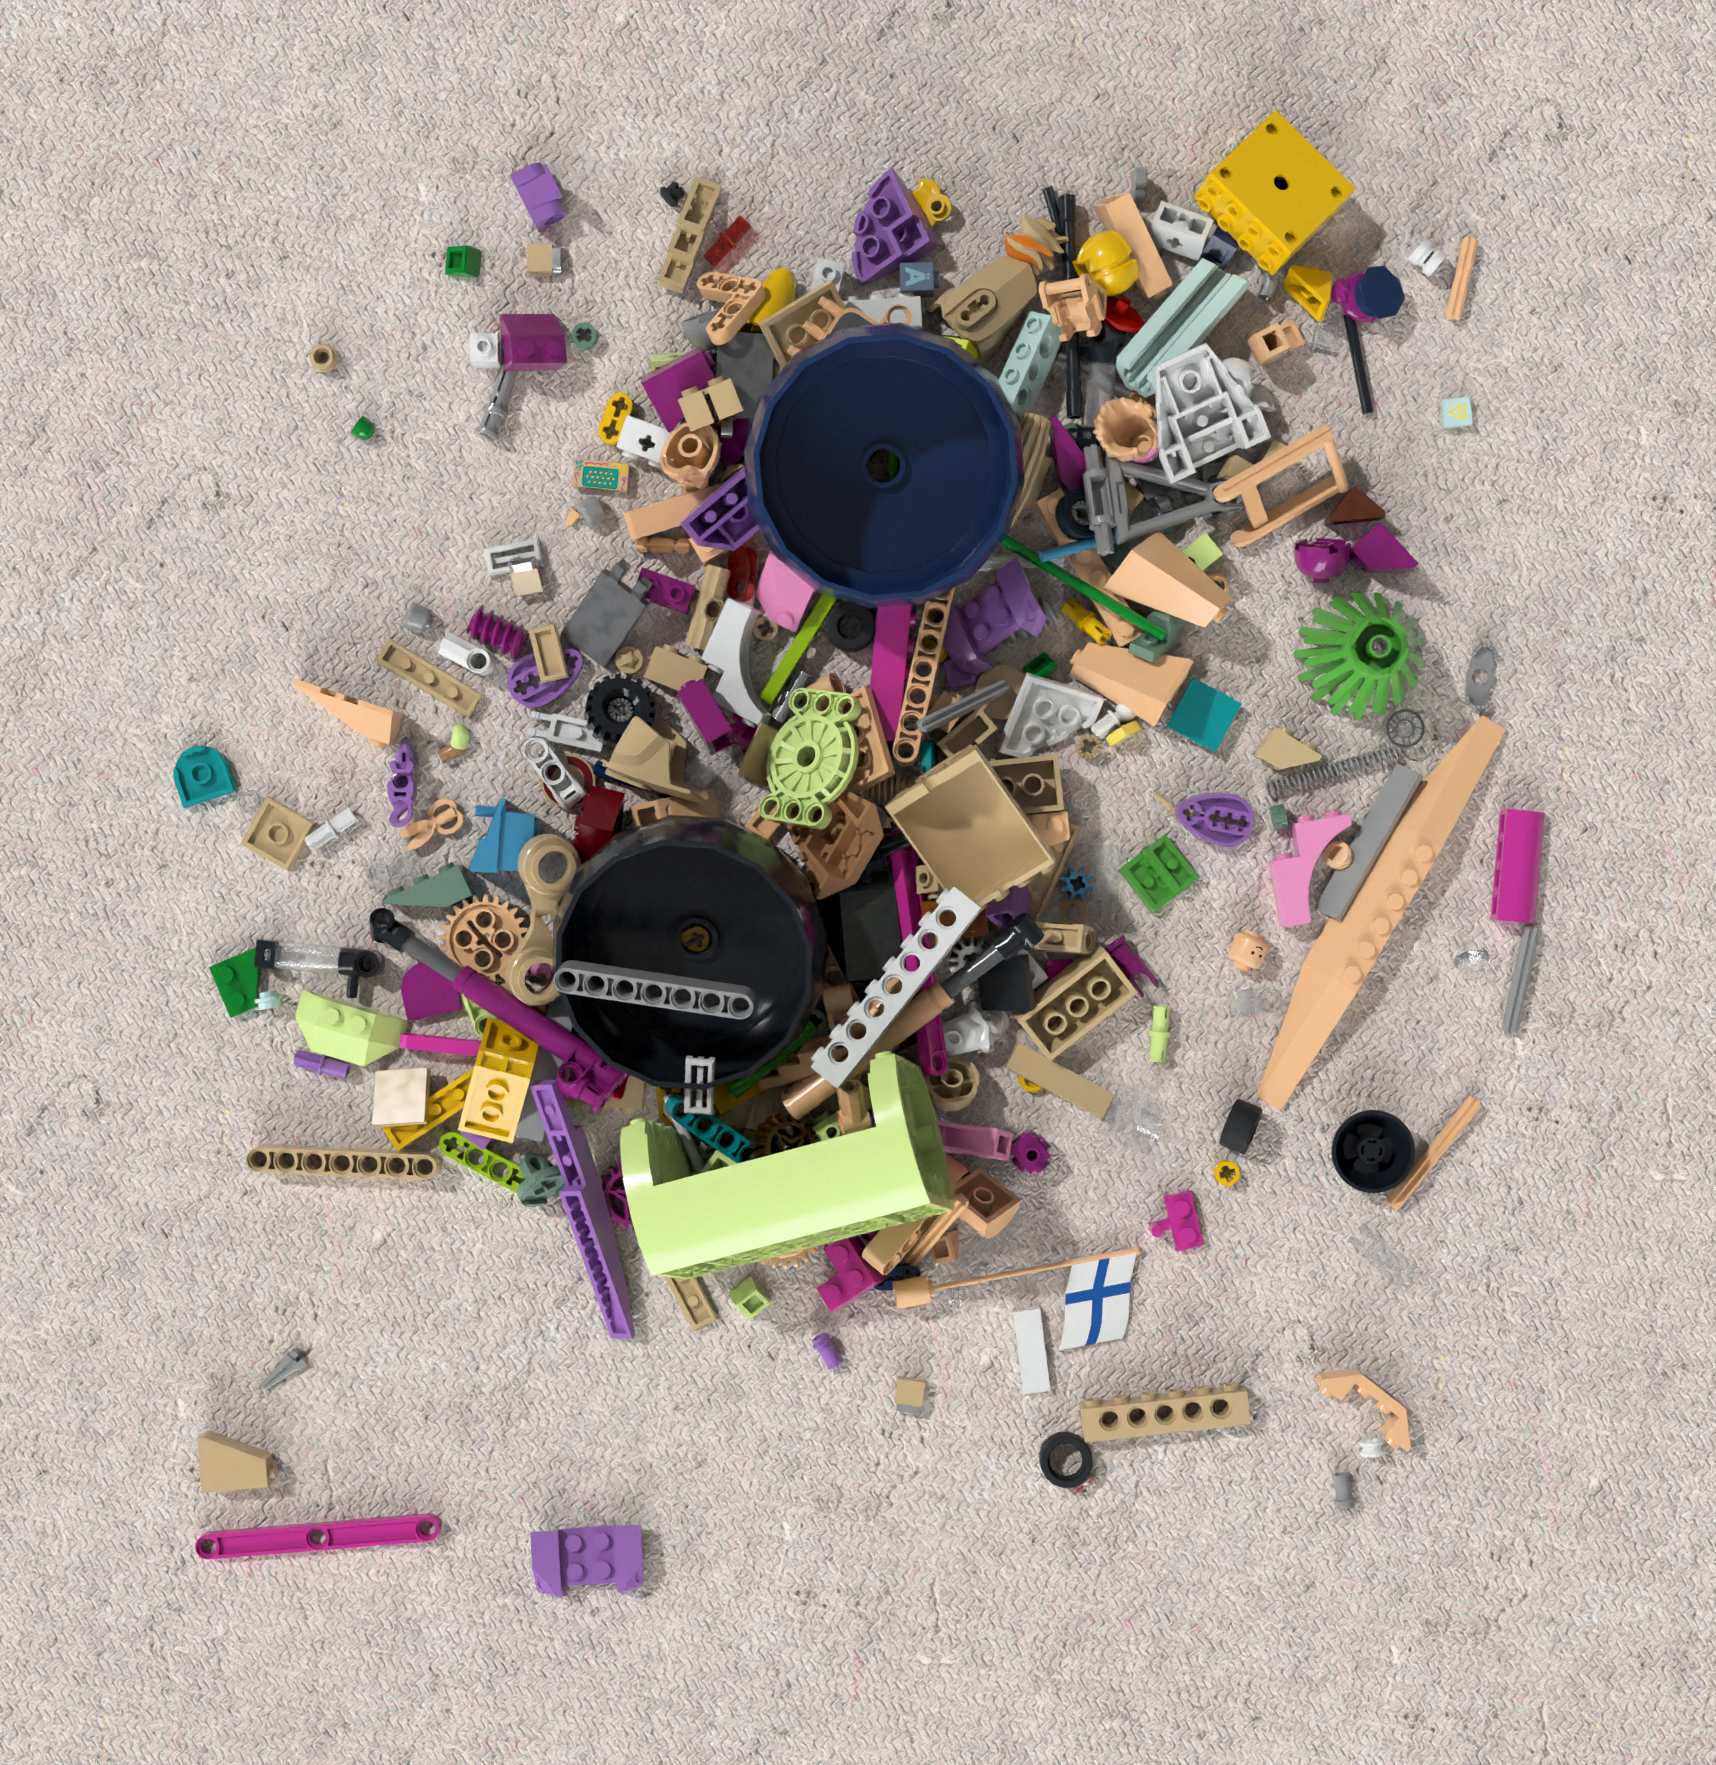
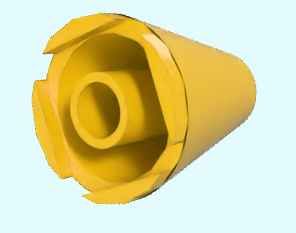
[738,268,797,334]

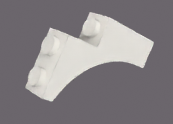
[701,598,772,728]

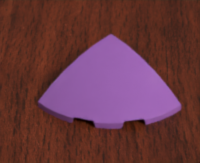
[852,168,940,286]

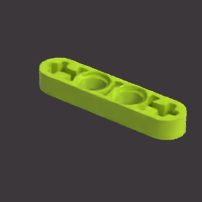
[439,1131,524,1193]

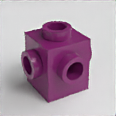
[1010,1128,1051,1174]

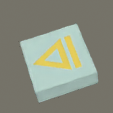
[1440,397,1473,429]

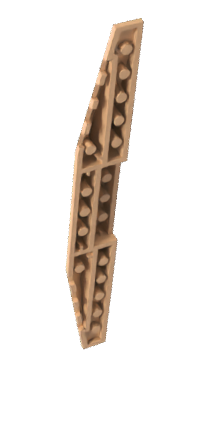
[1256,715,1506,1110]

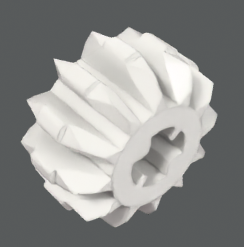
[947,937,990,973]

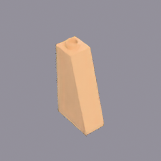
[1093,192,1173,300]
[623,483,722,540]

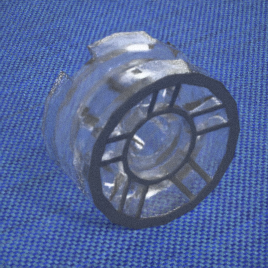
[1382,709,1425,749]

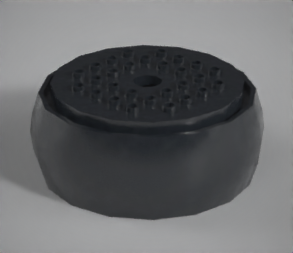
[552,815,828,1090]

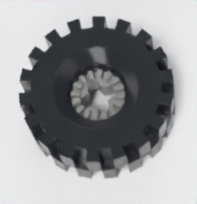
[584,673,656,748]

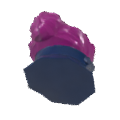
[1330,265,1405,323]

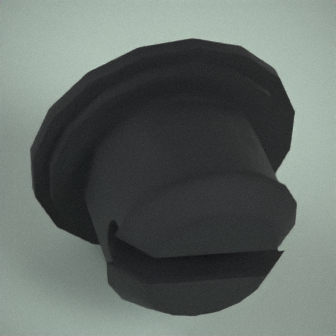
[660,182,684,207]

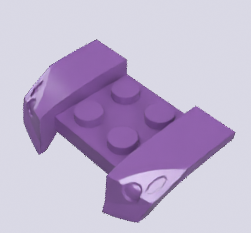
[934,557,1047,674]
[530,1525,643,1597]

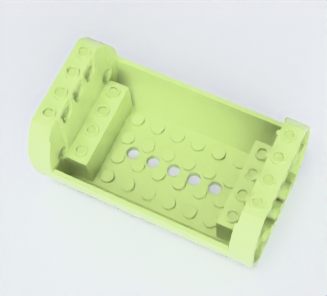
[620,1051,954,1279]

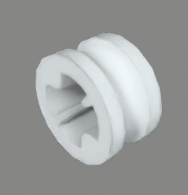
[1359,1437,1385,1457]

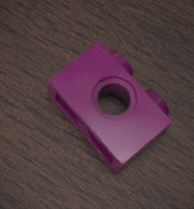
[637,567,697,615]

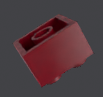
[573,786,625,864]

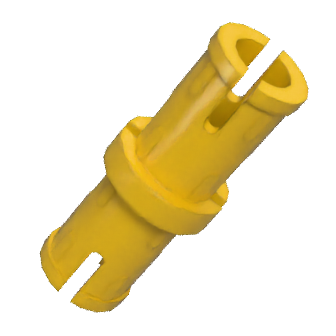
[1062,598,1112,645]

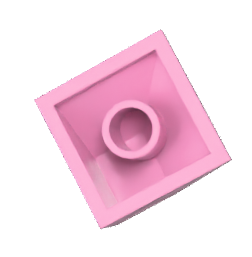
[756,551,815,633]

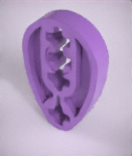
[507,648,584,708]
[1174,792,1254,847]

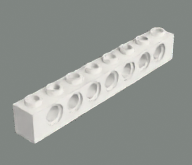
[811,887,982,1089]

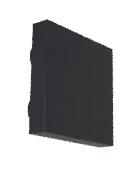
[975,954,1035,1011]

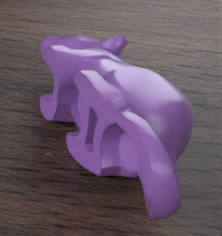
[387,736,419,828]

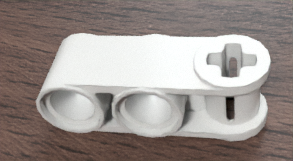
[524,738,589,813]

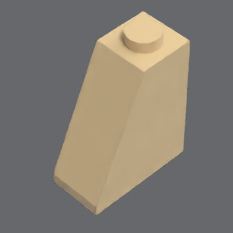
[197,1431,278,1493]

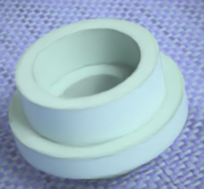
[254,990,283,1010]

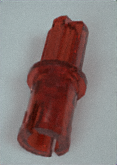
[704,215,752,267]

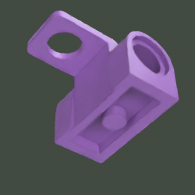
[510,162,567,232]

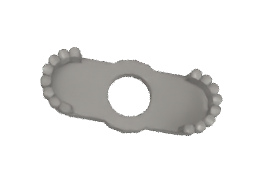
[1465,643,1498,710]

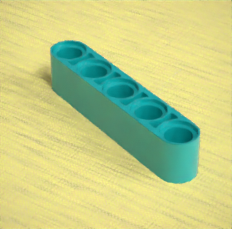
[666,1093,754,1164]

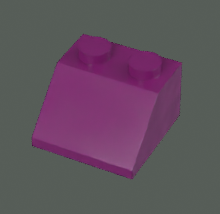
[499,314,567,371]

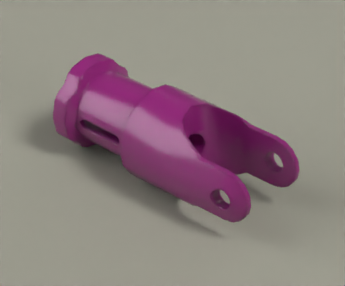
[1105,935,1159,998]

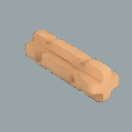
[635,537,690,554]

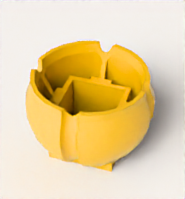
[1072,230,1139,296]

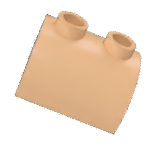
[952,1167,1021,1239]

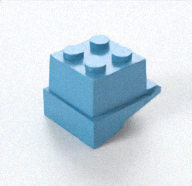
[470,798,540,873]

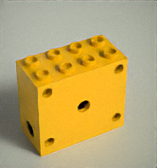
[1193,110,1356,276]

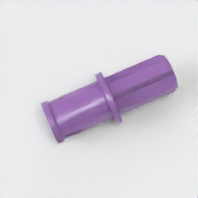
[293,1050,351,1080]

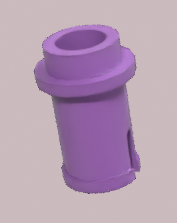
[812,1332,844,1370]

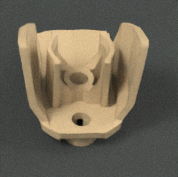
[926,255,1037,366]
[602,716,708,804]

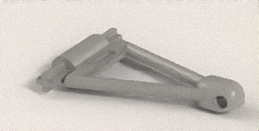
[1083,444,1244,556]

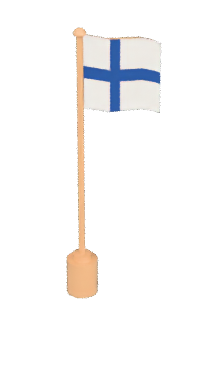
[892,1245,1142,1350]

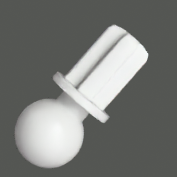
[1091,704,1136,739]

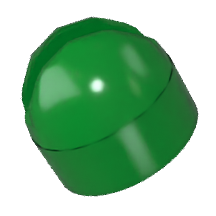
[350,415,374,440]

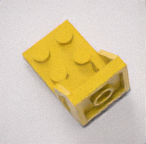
[458,1017,539,1143]

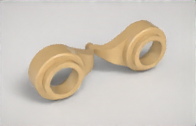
[504,834,581,1006]

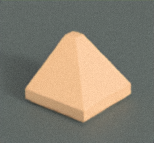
[929,1229,959,1264]

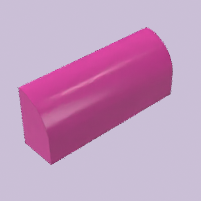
[1490,809,1545,924]

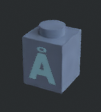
[900,262,939,298]

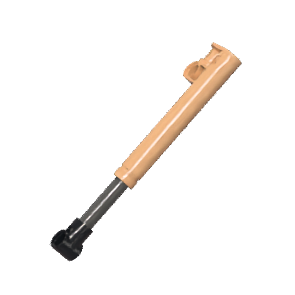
[781,912,1044,1120]

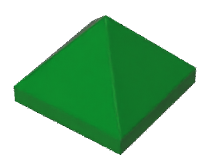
[1023,652,1058,679]

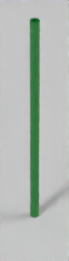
[1001,536,1168,641]

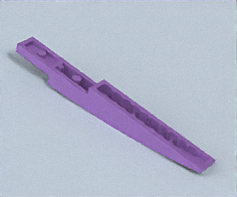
[530,1079,635,1338]

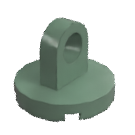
[517,1152,565,1207]

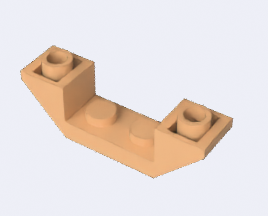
[1315,1369,1411,1452]

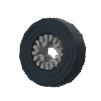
[1055,489,1095,541]

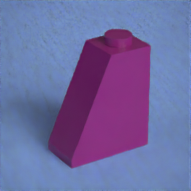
[641,346,716,433]
[677,679,736,756]

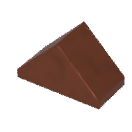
[1325,486,1386,526]

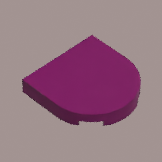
[401,962,463,1021]

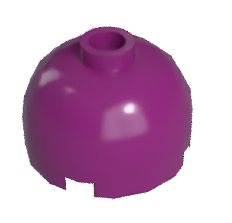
[1294,538,1351,584]

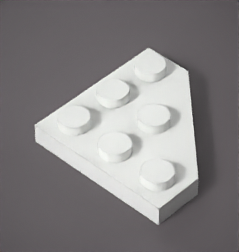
[996,673,1105,758]

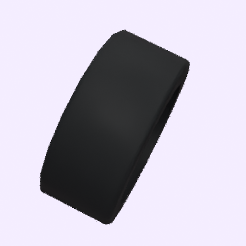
[1039,1431,1093,1488]

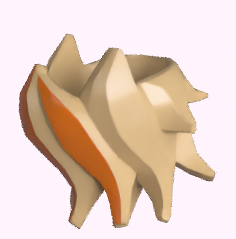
[1005,214,1069,277]

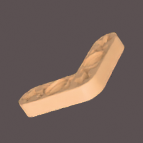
[696,272,766,345]

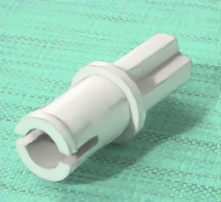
[305,807,359,850]

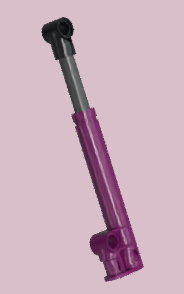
[369,908,628,1114]

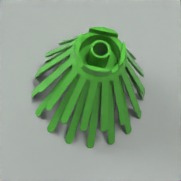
[1294,591,1425,720]

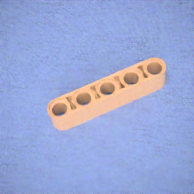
[862,1155,972,1275]

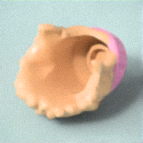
[1093,397,1159,464]

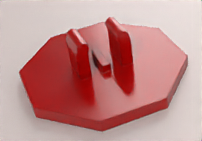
[1104,295,1145,333]

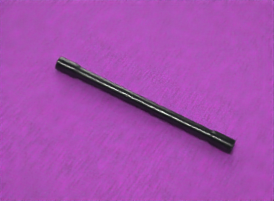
[1059,194,1084,419]

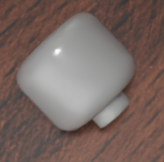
[576,496,607,528]
[402,603,433,634]

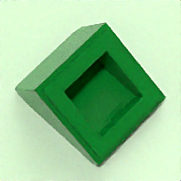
[445,245,481,278]

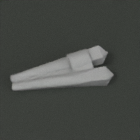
[261,1348,308,1390]

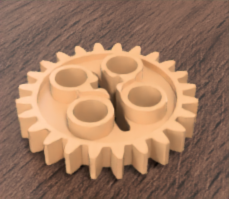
[439,894,529,983]

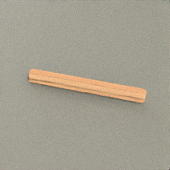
[1386,1096,1482,1210]

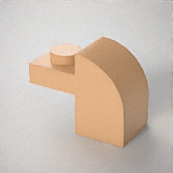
[1247,319,1305,367]

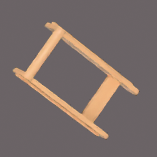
[1213,423,1350,547]

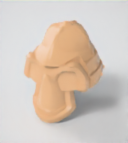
[659,422,722,489]

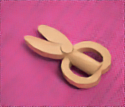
[400,798,464,851]

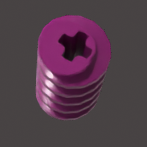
[467,605,529,659]

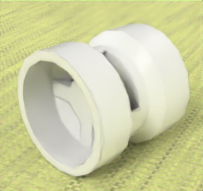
[1407,237,1447,277]

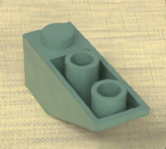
[382,862,476,907]

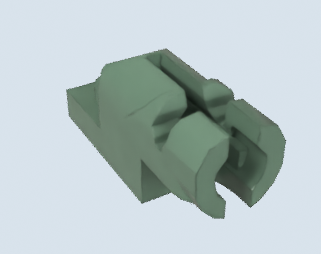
[1128,609,1189,662]

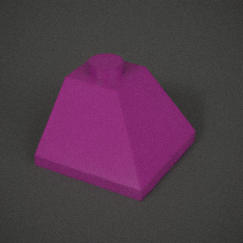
[1349,522,1419,574]

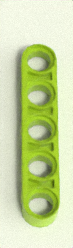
[759,594,838,706]

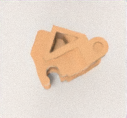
[1039,273,1107,342]

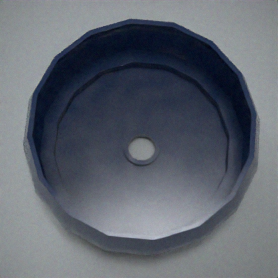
[743,322,1025,608]

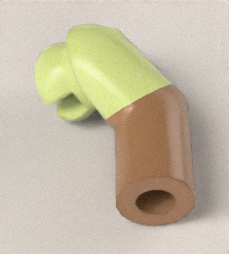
[437,724,470,763]

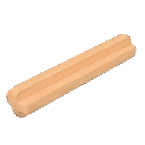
[1445,237,1478,320]

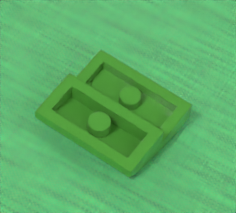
[1118,834,1199,914]

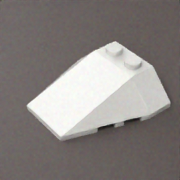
[1154,343,1271,484]

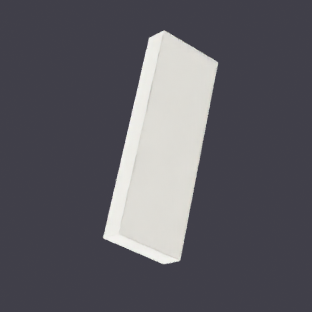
[1012,1307,1051,1394]

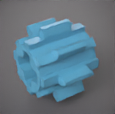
[1059,867,1093,900]

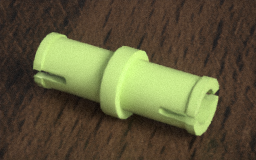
[1149,1005,1171,1062]

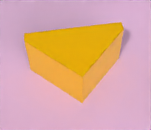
[1283,265,1333,322]

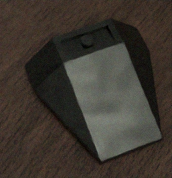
[809,862,906,983]

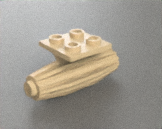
[1011,412,1052,528]

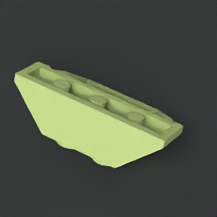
[295,989,409,1066]

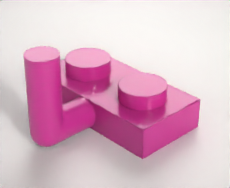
[1148,1190,1204,1251]

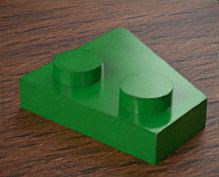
[209,947,260,1018]

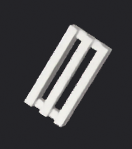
[484,538,544,577]
[684,1056,715,1115]

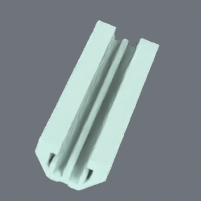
[1116,258,1251,398]

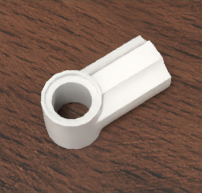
[438,632,496,676]

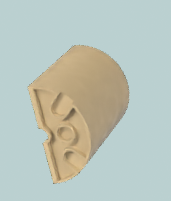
[885,745,1056,911]

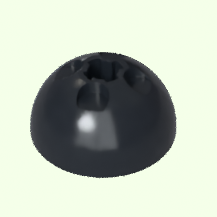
[1331,1110,1415,1193]

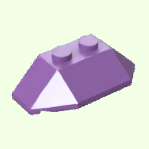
[680,467,760,551]

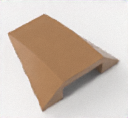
[786,786,884,900]

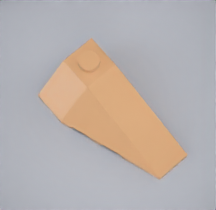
[292,678,405,748]

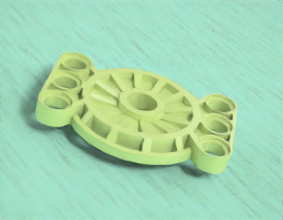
[759,688,862,830]

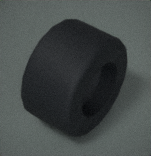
[826,602,876,653]
[1219,1099,1262,1154]

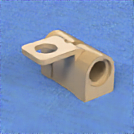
[1031,899,1096,955]

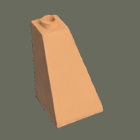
[1103,531,1232,627]
[1070,642,1194,726]

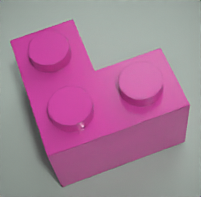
[816,1235,885,1312]

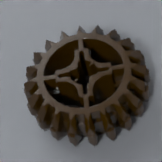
[748,1113,818,1159]

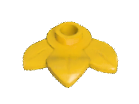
[910,179,952,228]

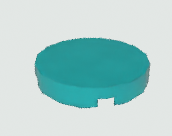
[920,739,939,775]

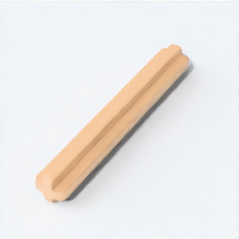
[904,1193,969,1266]

